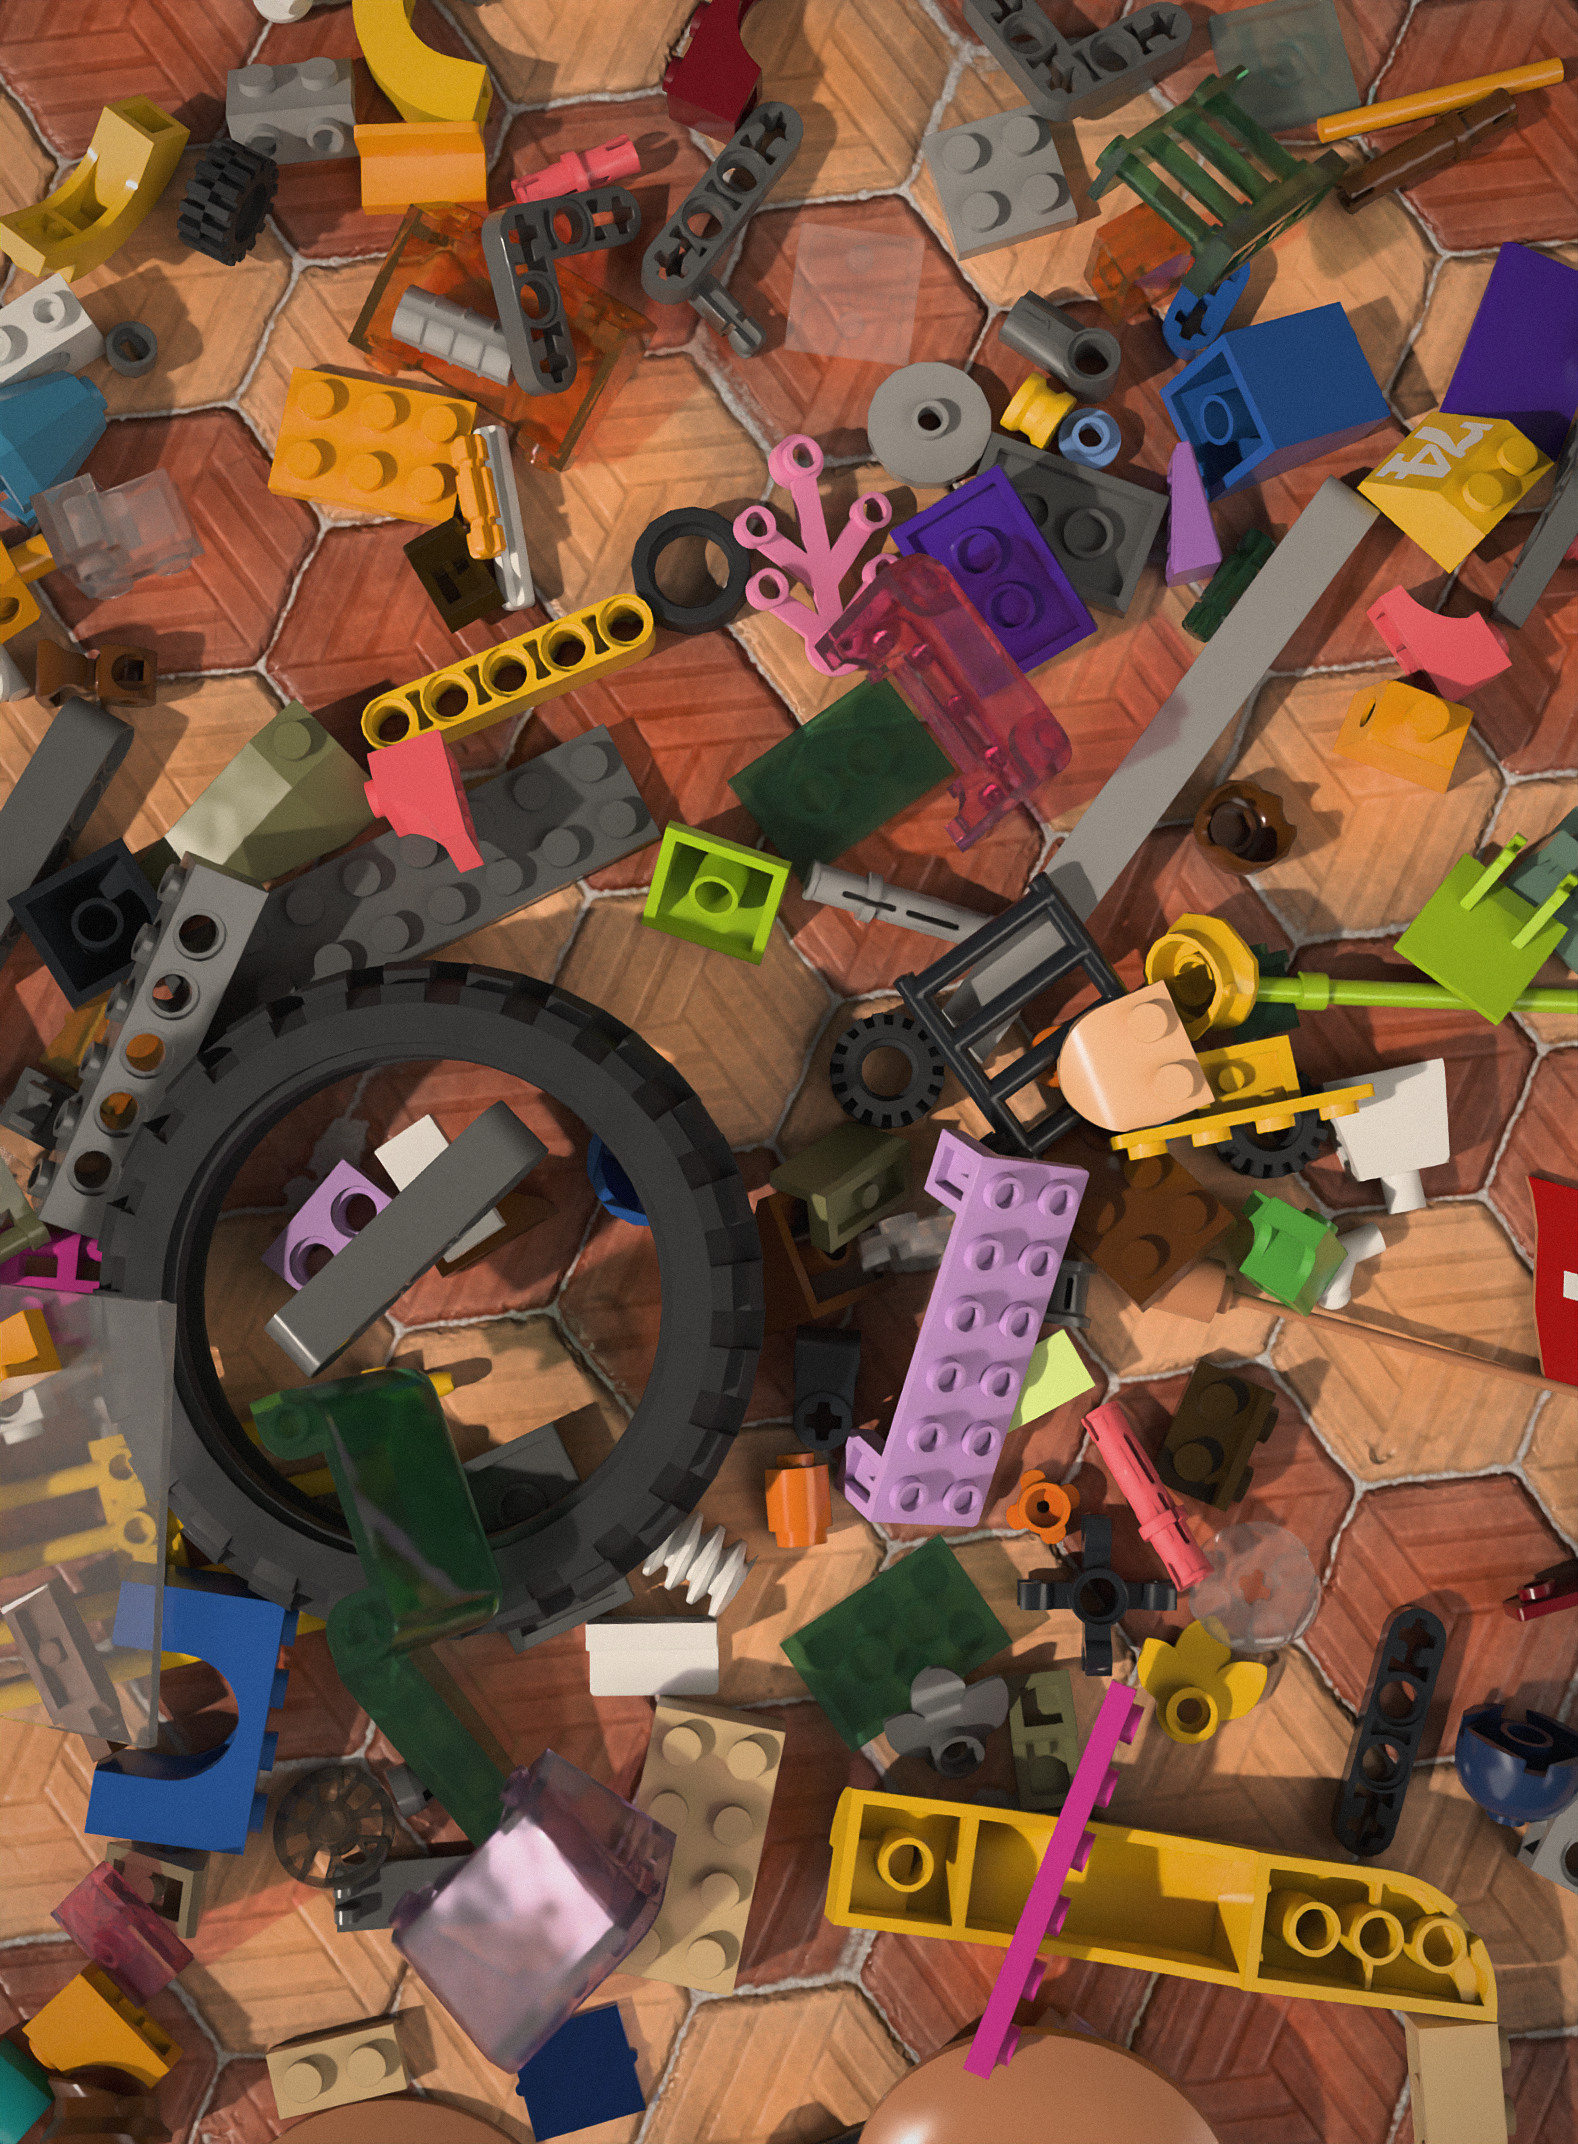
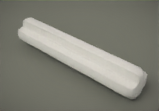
[473,425,535,611]

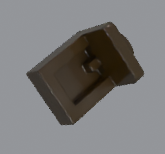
[403,517,507,634]

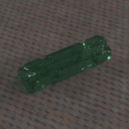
[1182,528,1276,643]

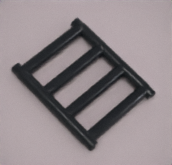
[893,871,1131,1161]

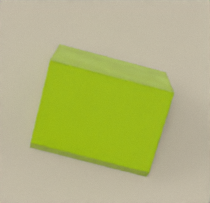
[641,820,792,966]

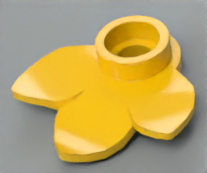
[1137,1615,1267,1744]

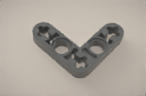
[962,0,1192,122]
[481,186,641,397]
[1488,418,1578,630]

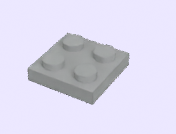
[921,104,1078,262]

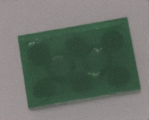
[727,669,955,886]
[779,1532,1013,1753]

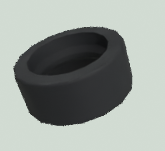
[631,507,752,635]

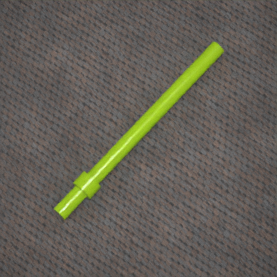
[1256,971,1578,1014]

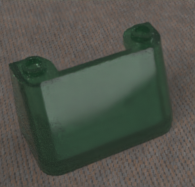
[249,1366,504,1676]

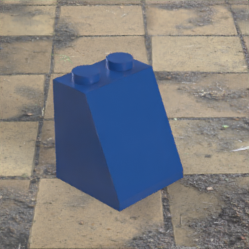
[1159,301,1391,503]

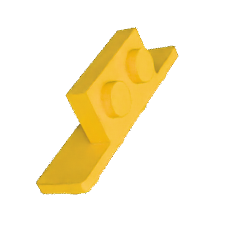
[1109,1035,1376,1160]

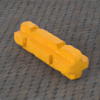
[449,434,507,560]

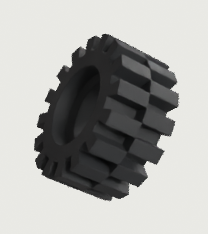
[177,137,279,267]
[830,1012,945,1130]
[1211,1071,1329,1179]

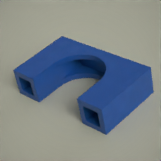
[84,1559,300,1856]

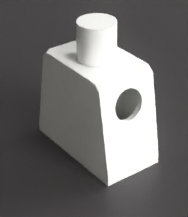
[1313,1058,1450,1214]

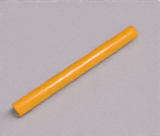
[1317,57,1564,143]

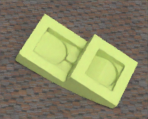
[1007,1328,1096,1433]

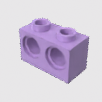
[260,1159,396,1291]

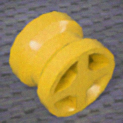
[1000,371,1077,450]

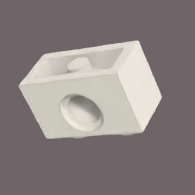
[0,272,107,388]

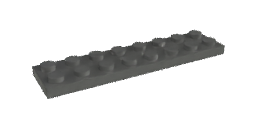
[164,723,662,1054]

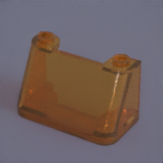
[347,201,658,474]

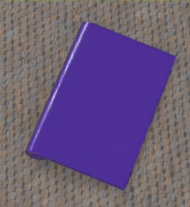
[1439,242,1578,462]

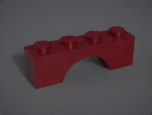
[662,0,762,145]

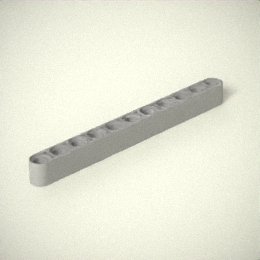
[942,474,1381,1064]

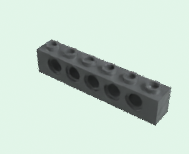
[27,851,269,1240]

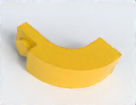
[352,0,493,133]
[0,94,191,284]

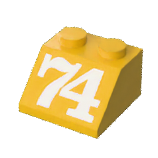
[1357,412,1555,574]

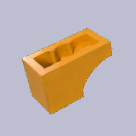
[22,1957,184,2089]

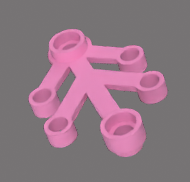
[733,434,905,677]

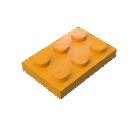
[267,367,480,526]

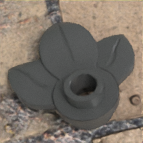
[883,1664,1009,1779]

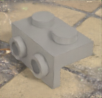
[226,57,360,165]

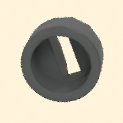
[106,321,158,378]
[385,1760,438,1819]

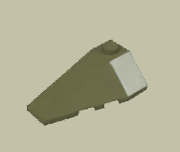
[138,698,378,922]

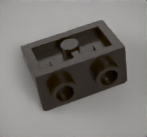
[1152,1359,1279,1512]

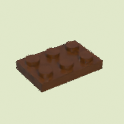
[1040,1120,1238,1313]

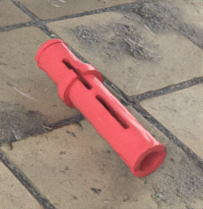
[1081,1401,1215,1592]

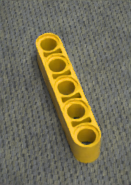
[361,593,657,750]

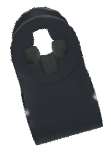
[793,1325,861,1451]

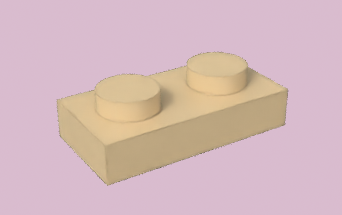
[266,2017,411,2120]

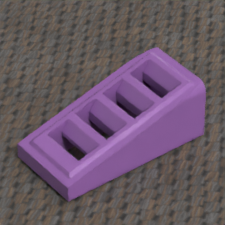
[1165,440,1223,588]

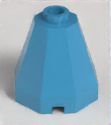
[0,370,108,528]

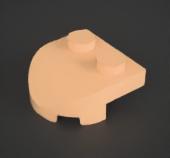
[1057,980,1215,1132]

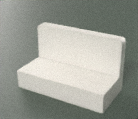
[585,1615,719,1696]

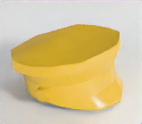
[1142,912,1259,1041]

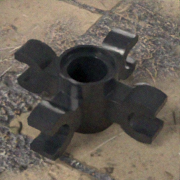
[1017,1514,1177,1676]

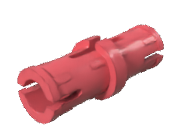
[511,133,641,204]

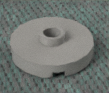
[867,362,991,489]

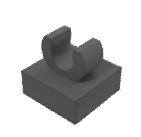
[0,1066,79,1152]

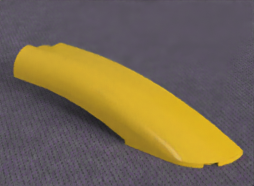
[824,1787,1498,2022]

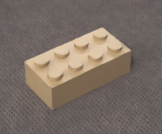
[602,1695,786,1997]

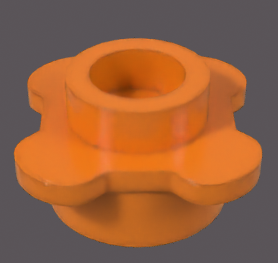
[1006,1469,1080,1544]

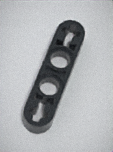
[1331,1605,1446,1857]

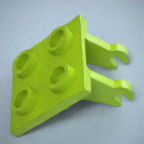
[1393,832,1578,1026]

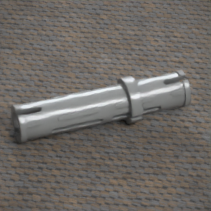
[802,860,995,944]

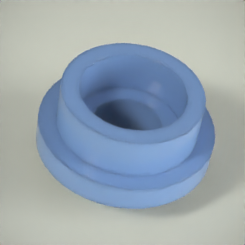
[1058,408,1121,471]

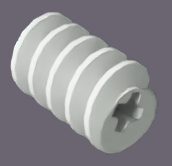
[642,1510,759,1619]

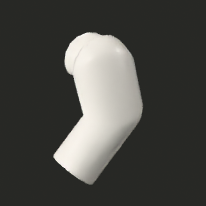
[1317,1222,1386,1310]

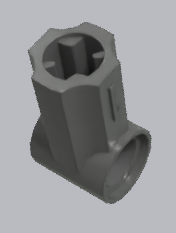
[998,290,1121,404]

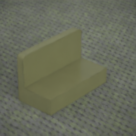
[769,1121,914,1253]

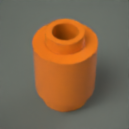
[764,1451,833,1548]

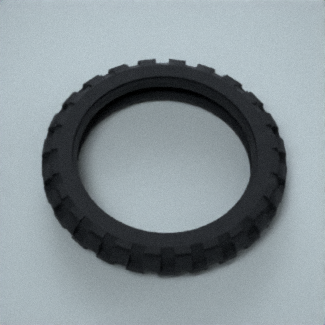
[93,960,766,1642]

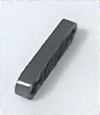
[641,101,803,305]

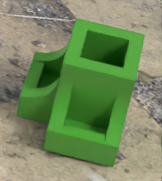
[1239,1189,1349,1318]

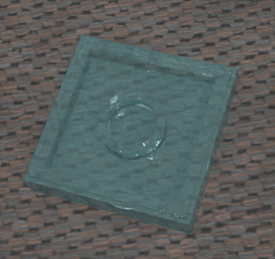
[1206,0,1361,142]

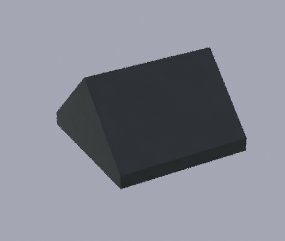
[7,837,185,1012]

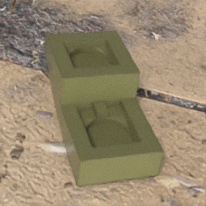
[1004,1669,1080,1812]

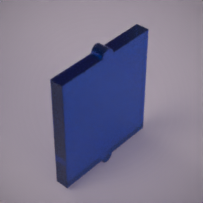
[507,2001,647,2142]

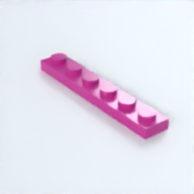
[963,1679,1145,2080]

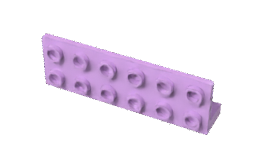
[833,1128,1089,1527]

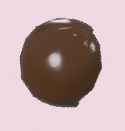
[1194,780,1297,875]

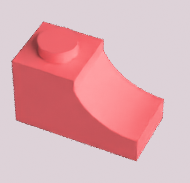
[1366,584,1512,703]
[364,729,485,873]

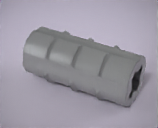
[391,284,516,387]

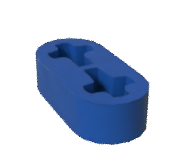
[1161,242,1250,360]

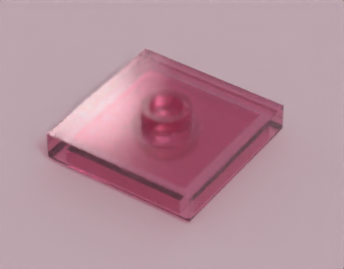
[50,1860,194,2010]

